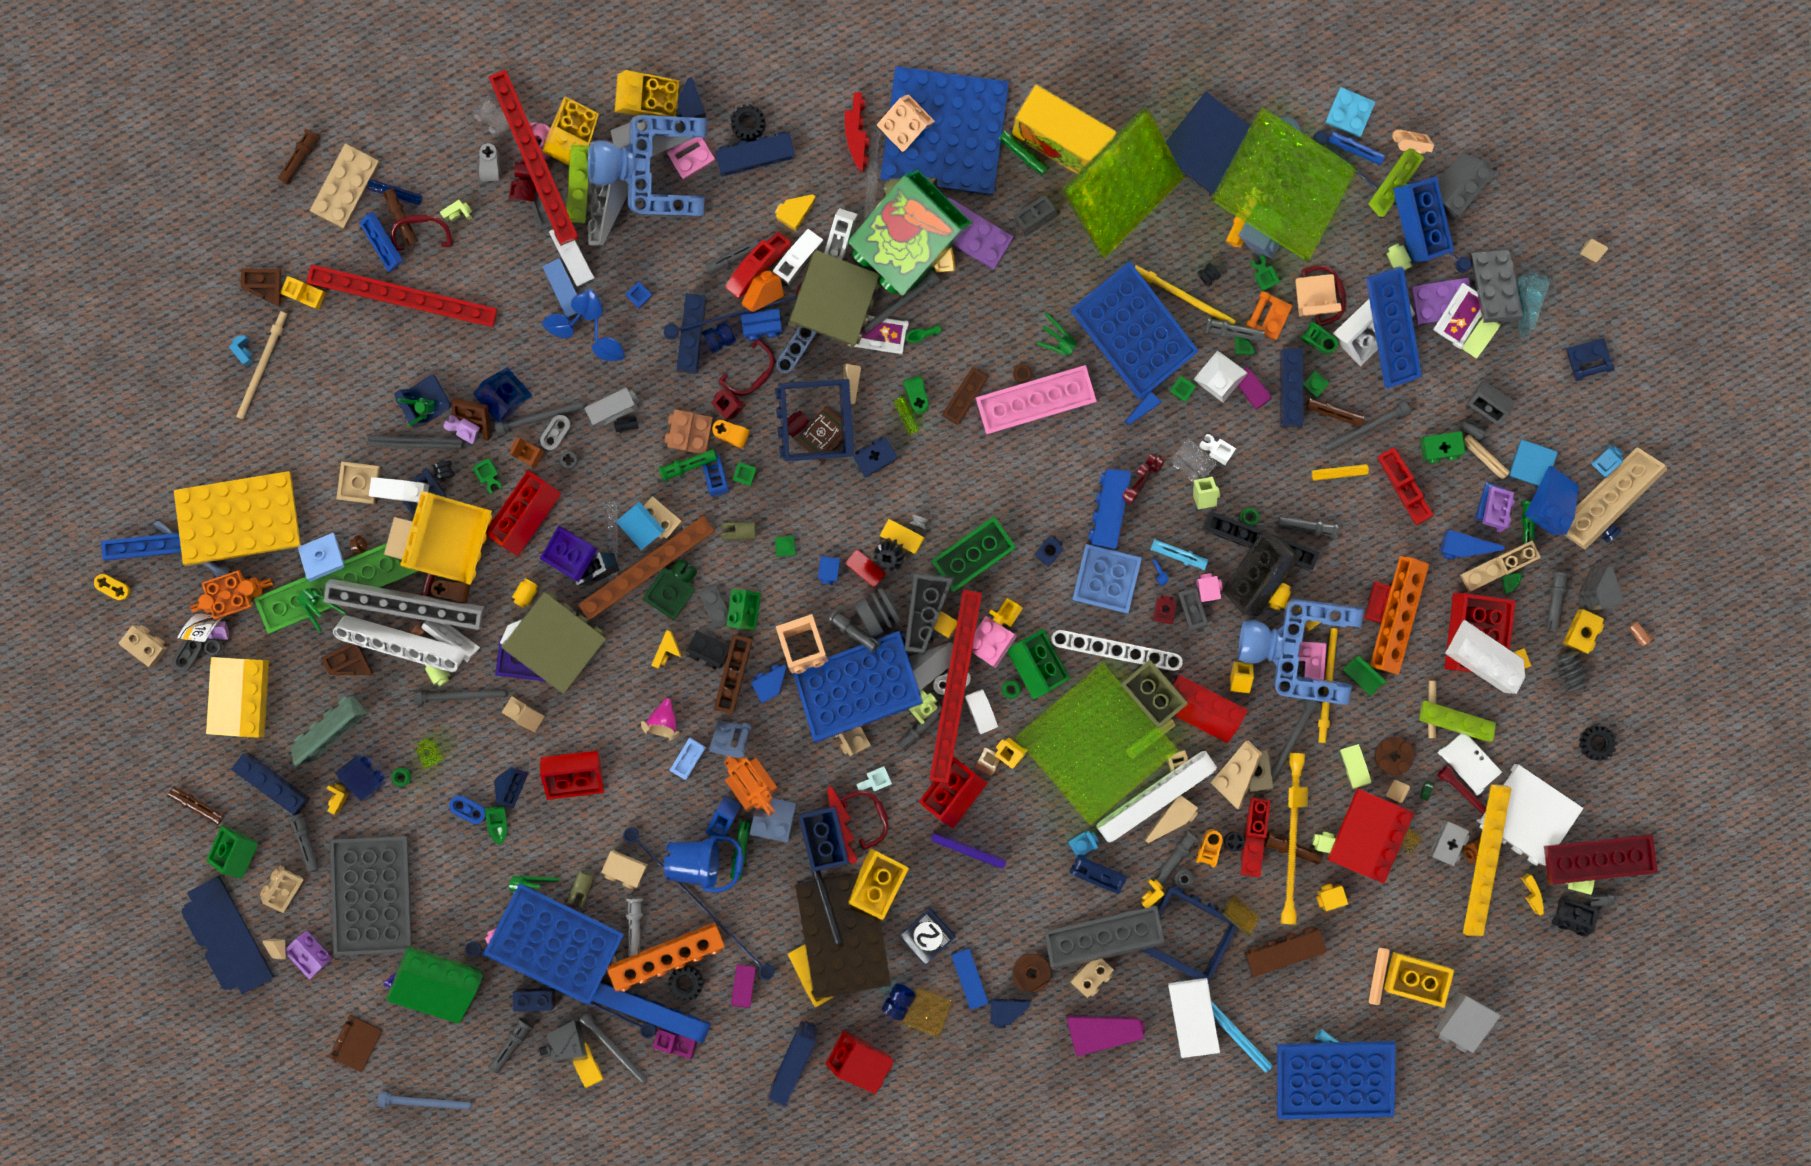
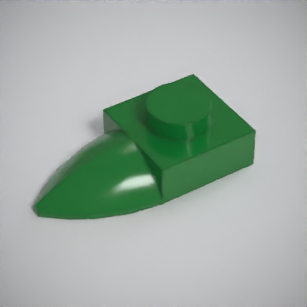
[485,806,507,845]

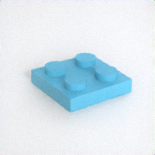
[1325,87,1375,138]

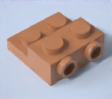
[665,409,713,454]

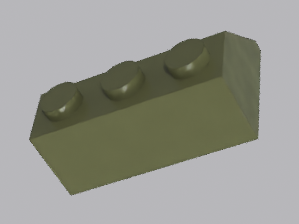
[1120,660,1188,729]

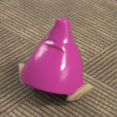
[641,698,681,741]

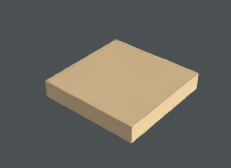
[336,461,380,504]

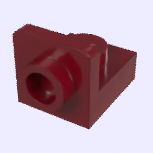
[508,179,536,202]

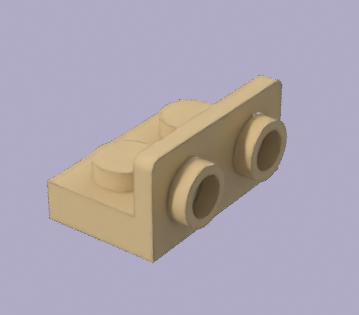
[835,727,871,757]
[260,865,303,913]

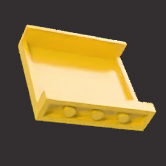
[400,491,492,585]

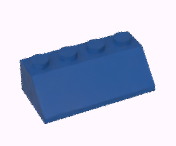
[1393,176,1454,263]
[1088,469,1131,549]

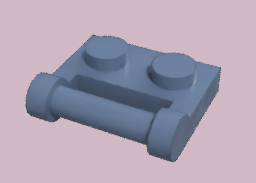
[709,720,752,758]

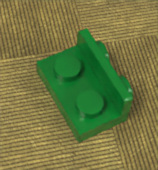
[726,589,761,631]

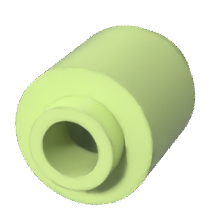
[1386,243,1412,271]
[425,665,451,686]

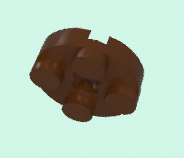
[1374,737,1414,775]
[1012,953,1051,993]

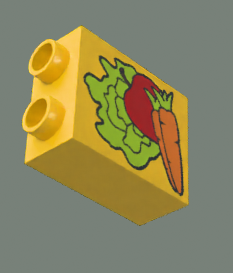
[1012,84,1120,181]

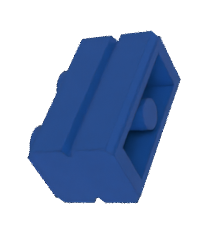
[741,308,783,341]

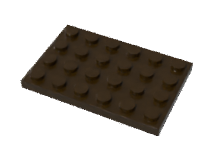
[795,873,892,1000]

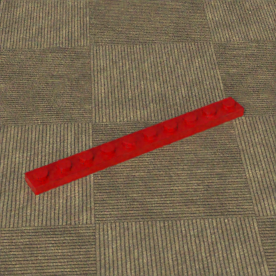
[488,70,578,246]
[306,264,498,328]
[929,590,982,783]

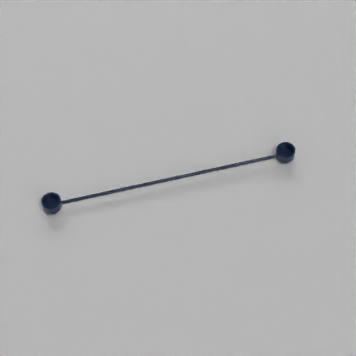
[1312,131,1472,273]
[664,296,797,340]
[623,827,775,980]
[465,941,656,1039]

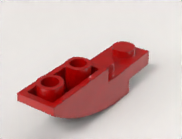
[844,92,870,173]
[725,232,792,299]
[1240,797,1271,878]

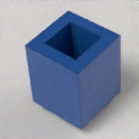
[818,556,840,585]

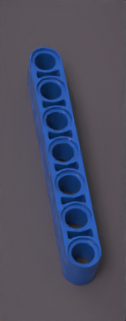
[592,980,711,1043]

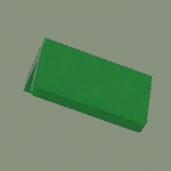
[1342,656,1387,696]

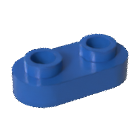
[449,795,486,824]

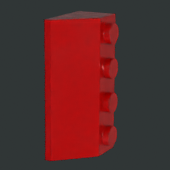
[486,470,562,556]
[1172,674,1248,744]

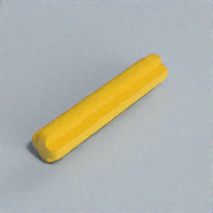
[1312,464,1369,481]

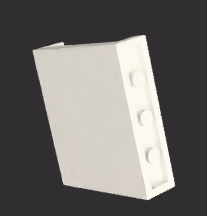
[1477,764,1583,866]

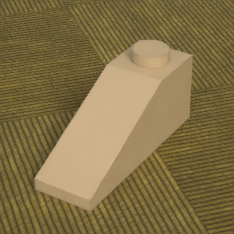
[1143,795,1198,843]

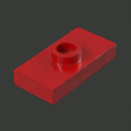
[1364,582,1391,623]

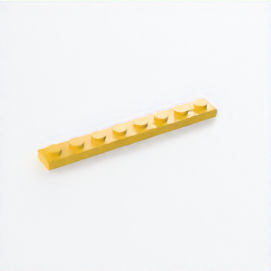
[1463,785,1512,936]

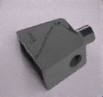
[539,1021,588,1063]

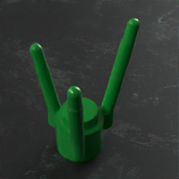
[1037,312,1077,356]
[397,398,434,427]
[297,588,347,632]
[509,875,559,893]

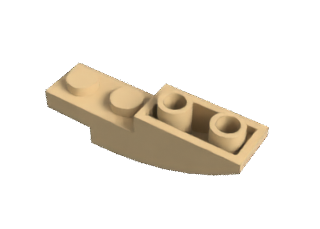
[1460,540,1541,592]

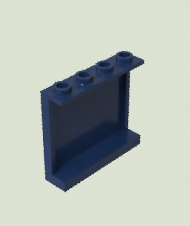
[1157,92,1260,197]

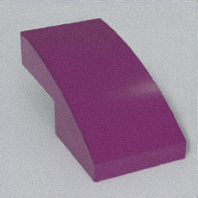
[1237,366,1272,410]
[731,965,756,1008]
[653,1029,697,1059]

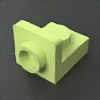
[440,200,472,221]
[1565,880,1595,895]

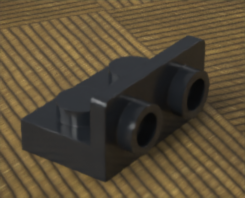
[686,630,730,670]
[1551,897,1598,936]

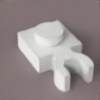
[1199,434,1236,465]

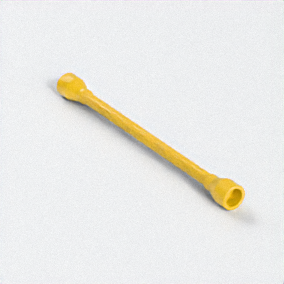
[1281,753,1305,925]

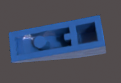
[1439,530,1505,560]

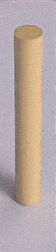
[1428,681,1436,738]

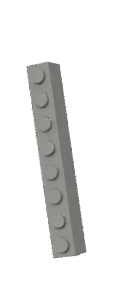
[324,579,485,630]

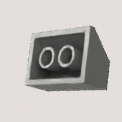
[1438,152,1496,220]
[1578,565,1625,610]

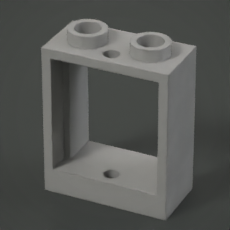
[585,388,640,429]

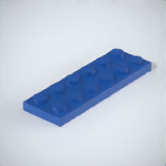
[1365,266,1422,388]

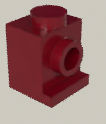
[711,389,746,419]
[1152,595,1177,624]

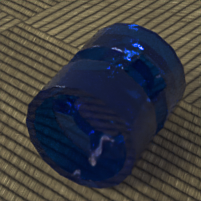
[702,320,737,354]
[882,983,916,1021]

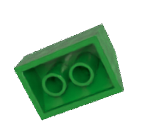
[1007,629,1071,700]

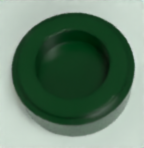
[1420,781,1434,801]

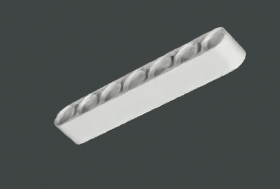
[333,615,465,672]
[1051,630,1182,671]
[1096,751,1217,842]

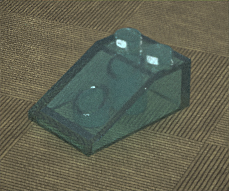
[1516,271,1552,338]

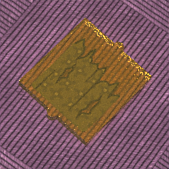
[1223,895,1259,936]

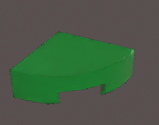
[1235,337,1255,355]
[1502,572,1522,594]

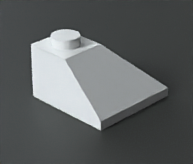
[1193,350,1248,403]

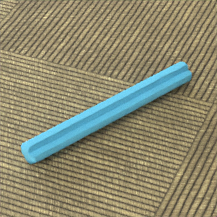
[1211,1001,1273,1073]

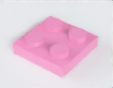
[972,616,1017,668]

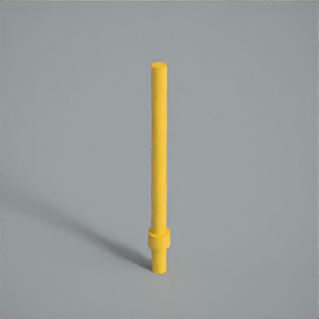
[1135,265,1236,324]
[1318,628,1338,743]

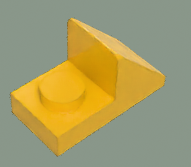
[651,630,682,668]

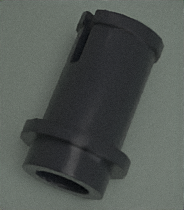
[614,417,639,434]

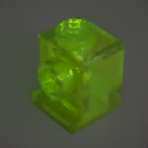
[415,738,444,769]

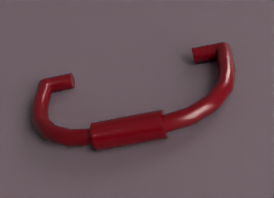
[391,214,453,250]
[1301,265,1347,326]
[718,339,775,396]
[841,790,889,850]

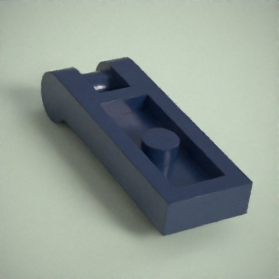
[1070,854,1127,894]

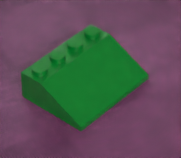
[386,946,483,1024]

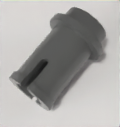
[1460,419,1486,440]
[1588,892,1615,907]

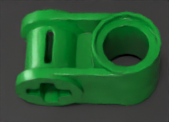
[1300,322,1338,355]
[903,375,929,414]

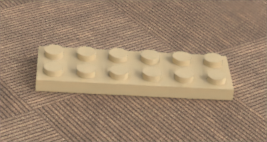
[1565,447,1667,550]

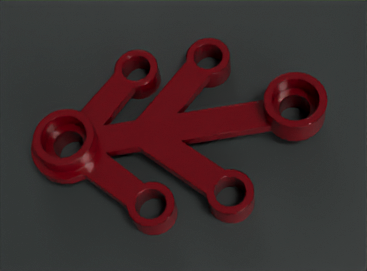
[1122,454,1165,505]

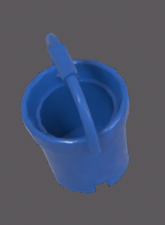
[664,835,744,892]

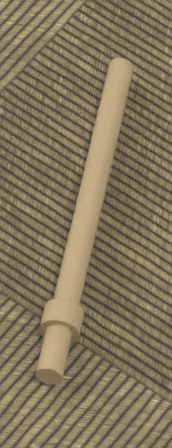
[236,311,288,420]

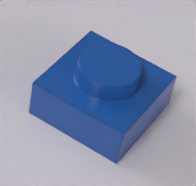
[625,281,652,309]

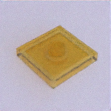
[902,987,952,1038]

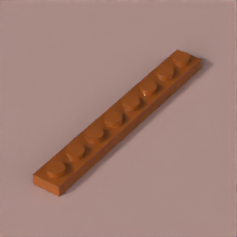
[578,516,715,620]

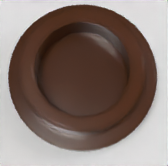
[1013,364,1032,384]
[350,535,367,554]

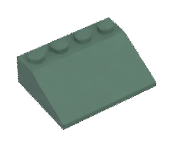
[291,696,369,766]

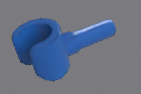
[1152,559,1168,586]

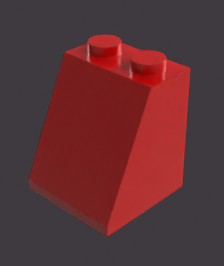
[825,1030,894,1094]

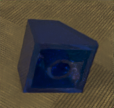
[473,367,532,422]
[335,755,386,801]

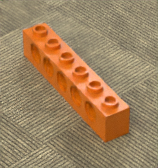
[1370,556,1429,675]
[607,922,725,992]

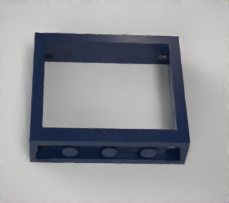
[775,379,854,461]
[1141,885,1238,984]
[768,1021,818,1107]

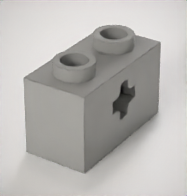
[1429,820,1469,866]

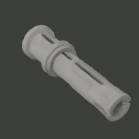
[626,896,643,956]

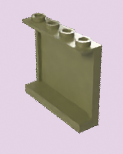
[788,250,880,349]
[501,591,606,694]

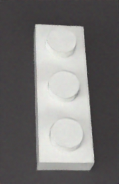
[421,620,480,662]

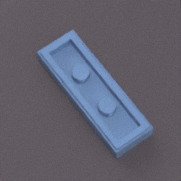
[542,258,578,318]

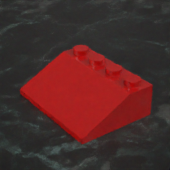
[1444,593,1516,673]
[1327,788,1414,884]

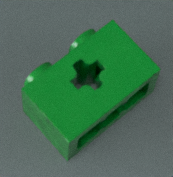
[1420,431,1465,464]

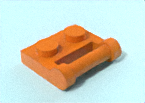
[1245,291,1293,341]

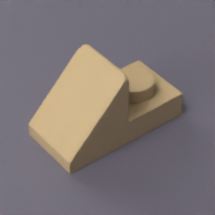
[502,696,545,732]

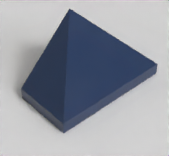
[494,767,528,808]

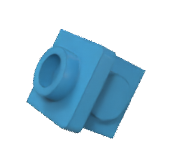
[229,335,253,367]
[1592,444,1623,477]
[1068,830,1099,857]

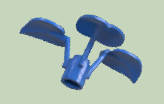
[542,288,625,361]

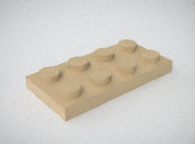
[310,144,380,229]

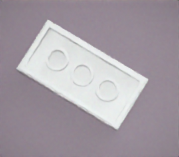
[1169,978,1220,1058]

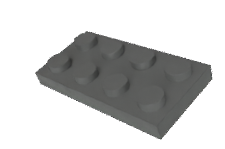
[1470,250,1523,323]

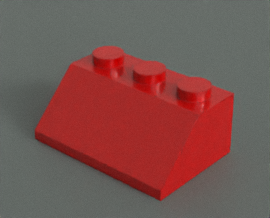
[540,750,604,800]
[919,757,988,829]

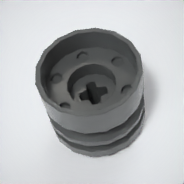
[853,588,901,638]

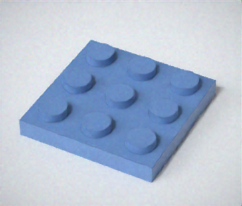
[1072,544,1142,614]

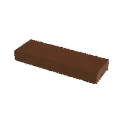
[942,367,988,425]

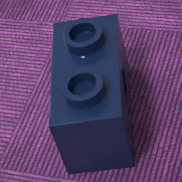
[853,437,898,478]
[513,988,555,1012]

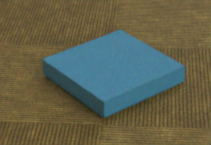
[1508,440,1558,487]
[616,502,665,550]

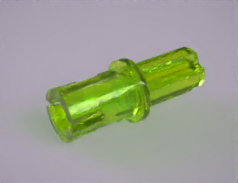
[894,397,920,435]

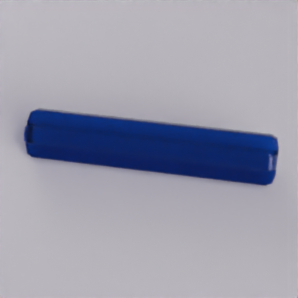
[367,179,423,205]

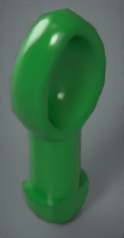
[905,325,942,343]

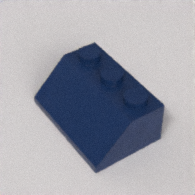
[798,806,849,872]

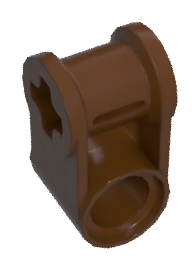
[431,580,470,603]

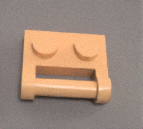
[1392,130,1434,154]

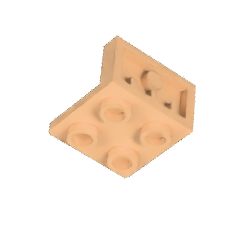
[877,94,935,152]
[1295,274,1342,317]

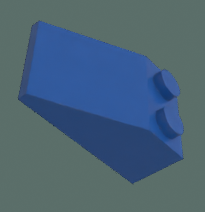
[1525,466,1579,535]

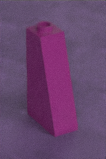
[1066,1015,1146,1056]

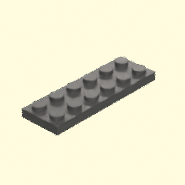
[1044,906,1165,970]

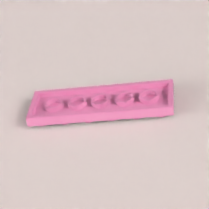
[975,365,1097,435]

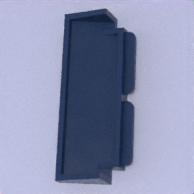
[181,876,274,995]

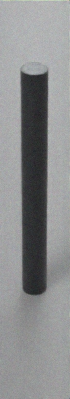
[813,870,843,945]

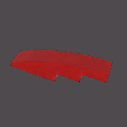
[1377,447,1434,526]
[828,785,858,864]

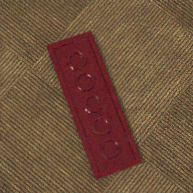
[1544,834,1658,885]

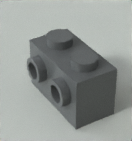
[1467,380,1515,426]

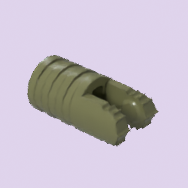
[721,522,756,540]
[567,870,595,908]

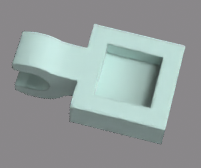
[856,766,892,791]

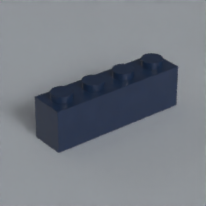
[715,131,795,177]
[676,293,707,374]
[1280,348,1303,427]
[231,753,310,815]

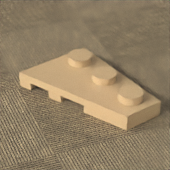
[1211,740,1262,809]

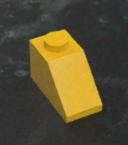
[775,194,816,232]

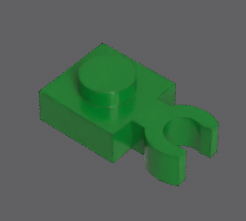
[1250,255,1280,291]
[472,458,503,494]

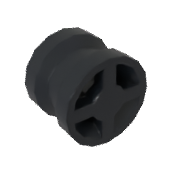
[1197,263,1221,287]
[433,460,455,480]
[1224,831,1245,852]

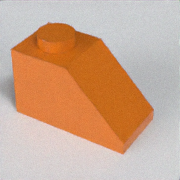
[742,270,784,312]

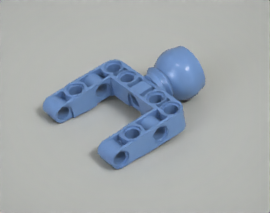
[588,115,707,216]
[1238,599,1364,705]

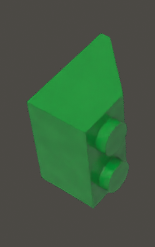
[206,825,258,879]

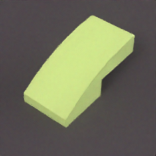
[1462,318,1501,359]
[1340,744,1371,789]

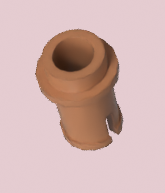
[1628,621,1652,646]

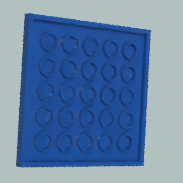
[880,66,1009,195]

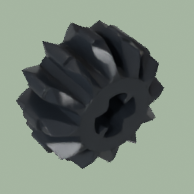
[874,537,907,571]

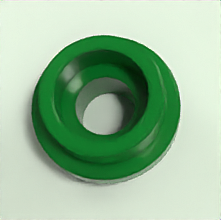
[1240,508,1259,527]
[1002,680,1021,699]
[391,767,411,787]

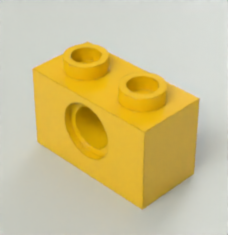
[1563,609,1604,654]

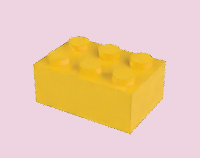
[1383,952,1454,1008]

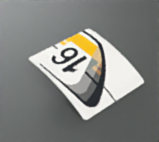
[177,613,224,642]

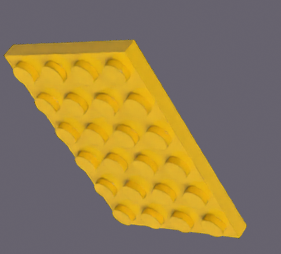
[174,471,301,566]

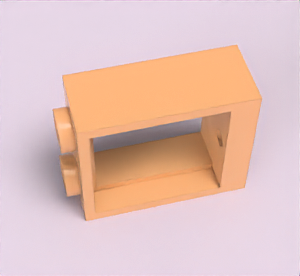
[776,614,828,674]

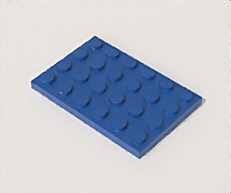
[1069,261,1199,400]
[793,631,924,743]
[483,883,624,1005]
[1277,1041,1395,1119]

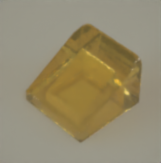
[1401,827,1422,854]

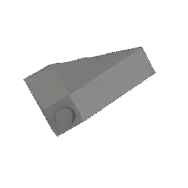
[611,121,696,156]
[587,178,628,246]
[909,642,953,691]

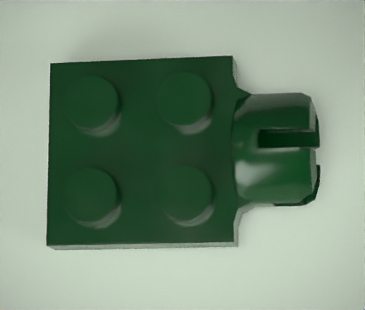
[642,560,697,621]

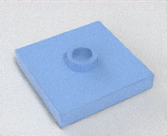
[298,533,345,582]

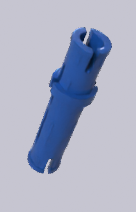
[1328,131,1385,166]

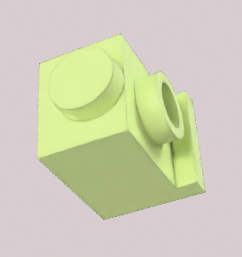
[909,689,938,724]
[1312,832,1337,853]

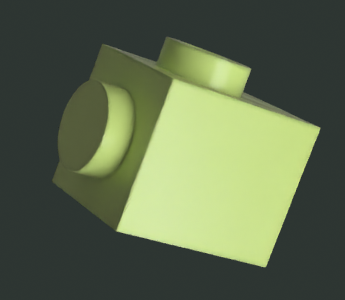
[1193,477,1220,509]

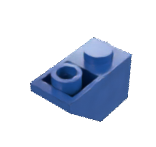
[751,663,787,703]

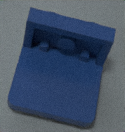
[394,375,451,427]

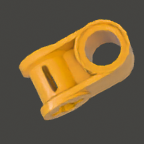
[712,420,750,449]
[1195,829,1223,868]

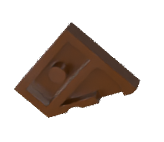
[241,269,281,307]
[451,398,492,441]
[321,643,373,675]

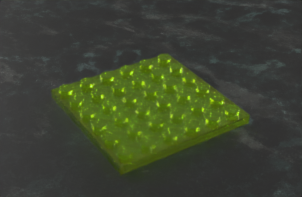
[1061,107,1184,259]
[1211,107,1357,261]
[1015,663,1178,826]

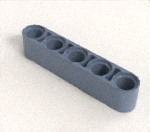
[776,326,816,373]

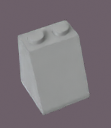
[1435,991,1501,1053]

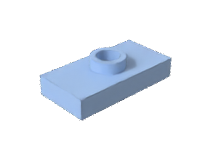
[670,737,706,780]

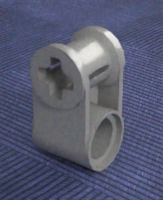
[479,143,501,181]

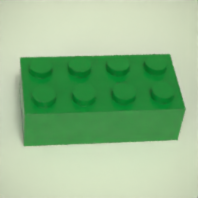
[931,517,1016,593]

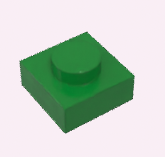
[1303,371,1329,398]
[1169,375,1196,402]
[732,462,757,487]
[775,536,796,557]

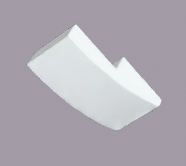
[965,689,998,734]

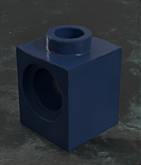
[1034,537,1064,567]

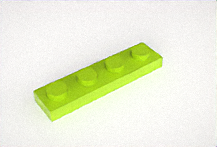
[566,144,589,223]
[1368,148,1424,217]
[1419,701,1496,742]

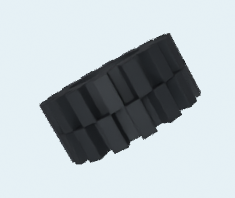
[731,104,766,141]
[1579,726,1617,761]
[668,965,704,1002]

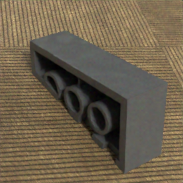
[905,572,954,653]

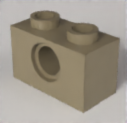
[1248,749,1273,792]

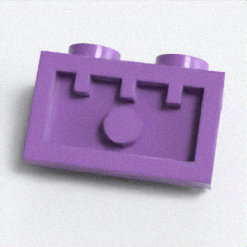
[1482,486,1515,533]
[286,931,332,980]

